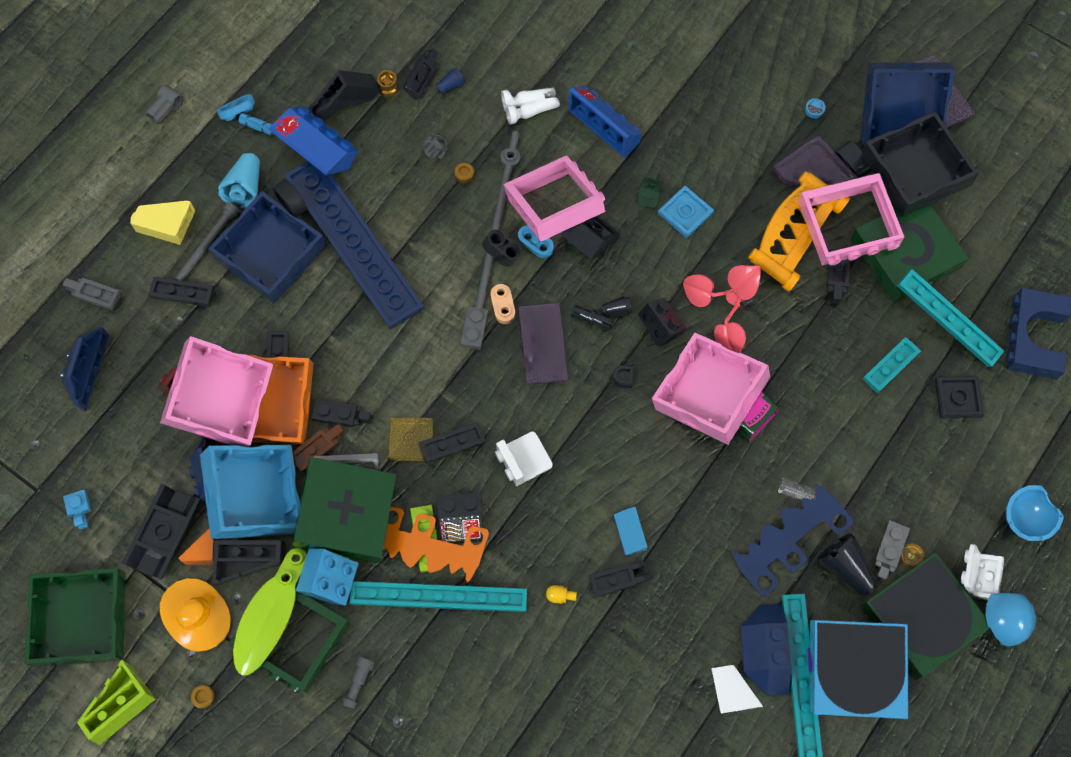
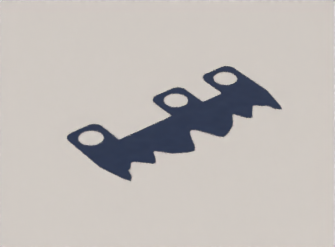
[732,484,853,596]

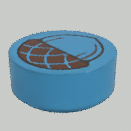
[805,98,825,119]

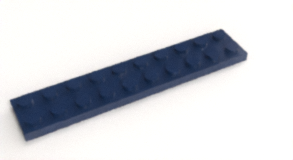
[284,161,424,330]

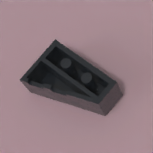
[212,540,286,585]

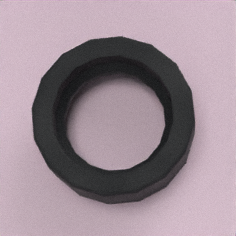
[272,179,307,217]

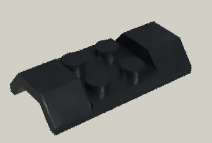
[122,484,201,580]

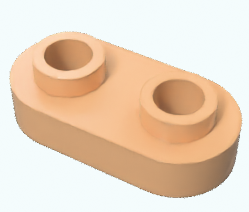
[491,284,515,324]

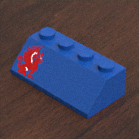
[568,86,641,158]
[269,106,358,175]

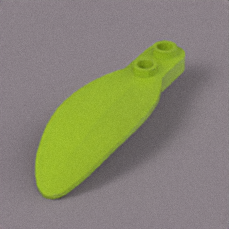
[233,548,307,675]

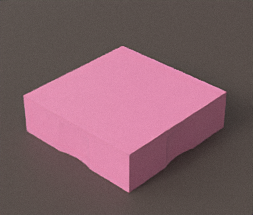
[652,333,770,445]
[160,336,273,447]

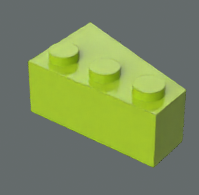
[77,660,155,745]

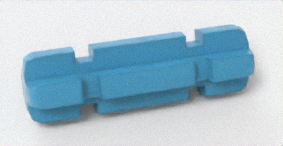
[238,113,274,135]

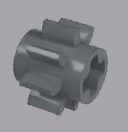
[423,135,448,159]

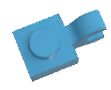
[63,490,91,530]

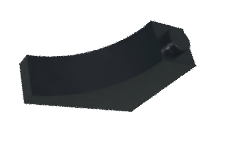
[308,70,381,121]

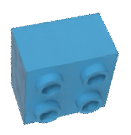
[296,548,358,606]

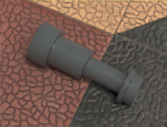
[342,656,375,709]

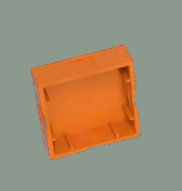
[248,355,314,445]

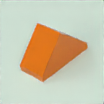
[179,528,219,565]

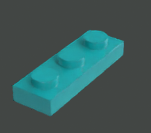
[862,337,921,394]

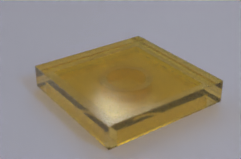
[389,418,433,461]

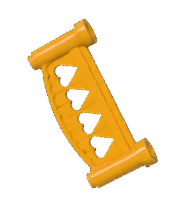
[748,171,850,292]

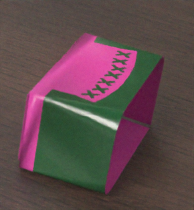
[737,392,780,441]

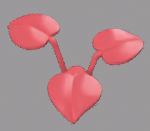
[683,265,761,353]

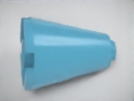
[218,153,260,209]

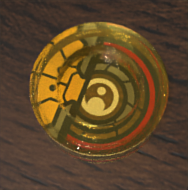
[900,544,924,567]

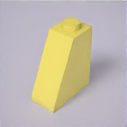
[131,201,195,245]

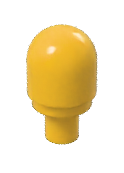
[546,585,577,604]

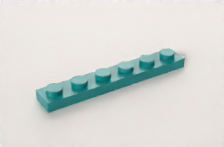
[896,269,1004,367]

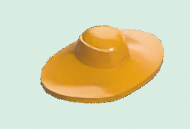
[160,578,232,652]

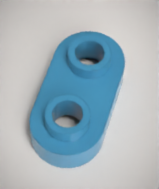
[217,94,255,121]
[518,225,554,258]

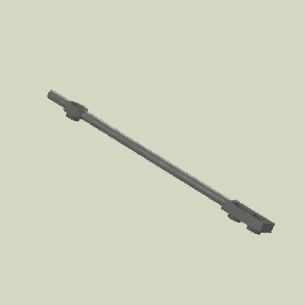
[460,131,520,350]

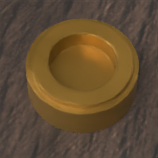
[454,163,474,183]
[191,685,215,709]

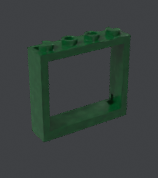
[228,576,350,694]

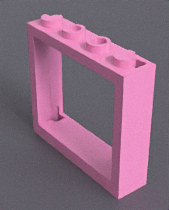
[504,155,605,242]
[799,173,904,265]

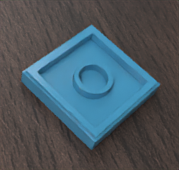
[658,186,714,239]

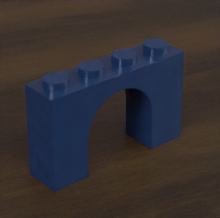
[1005,287,1071,380]

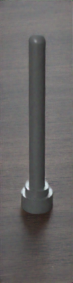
[175,202,240,281]

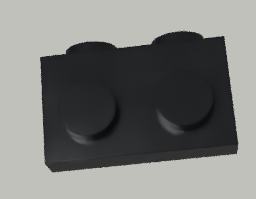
[638,297,687,346]

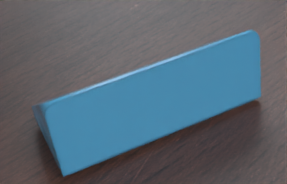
[614,507,647,556]

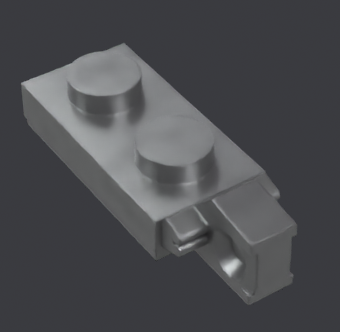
[874,520,910,582]

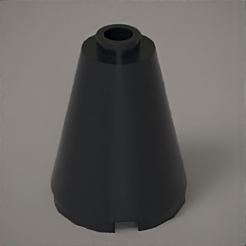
[818,533,877,596]

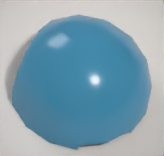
[1005,485,1064,541]
[986,593,1036,647]

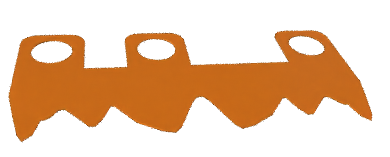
[383,507,489,583]

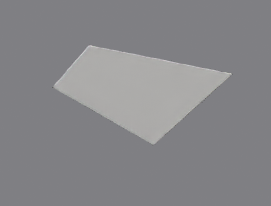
[712,665,763,713]

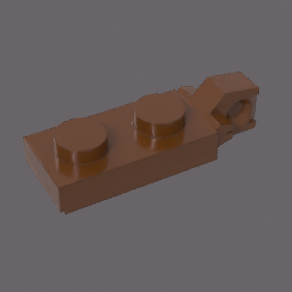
[292,424,345,473]

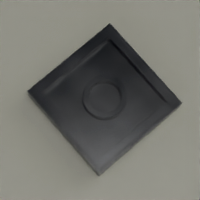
[935,376,984,419]

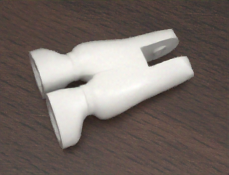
[501,88,560,124]

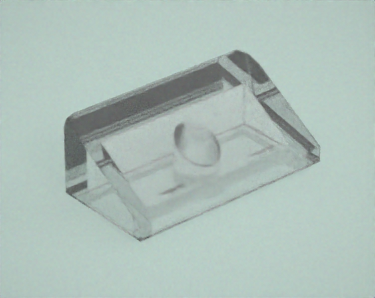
[777,478,817,501]

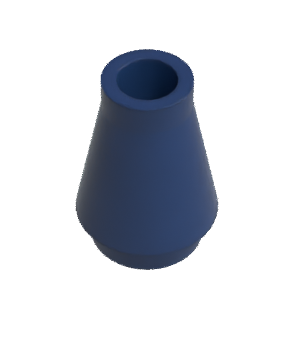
[436,68,465,94]

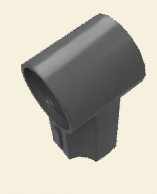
[145,85,184,124]

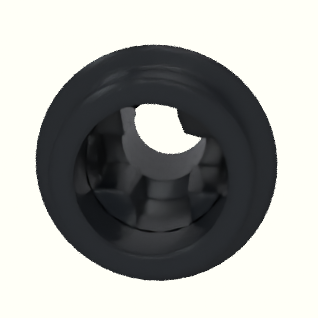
[602,296,633,316]

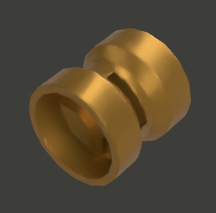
[377,70,398,97]

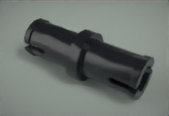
[571,305,614,331]

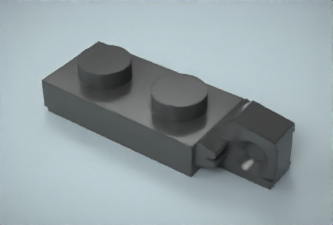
[63,278,122,311]

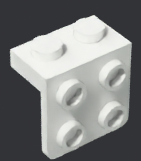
[495,432,553,487]
[961,544,1004,600]

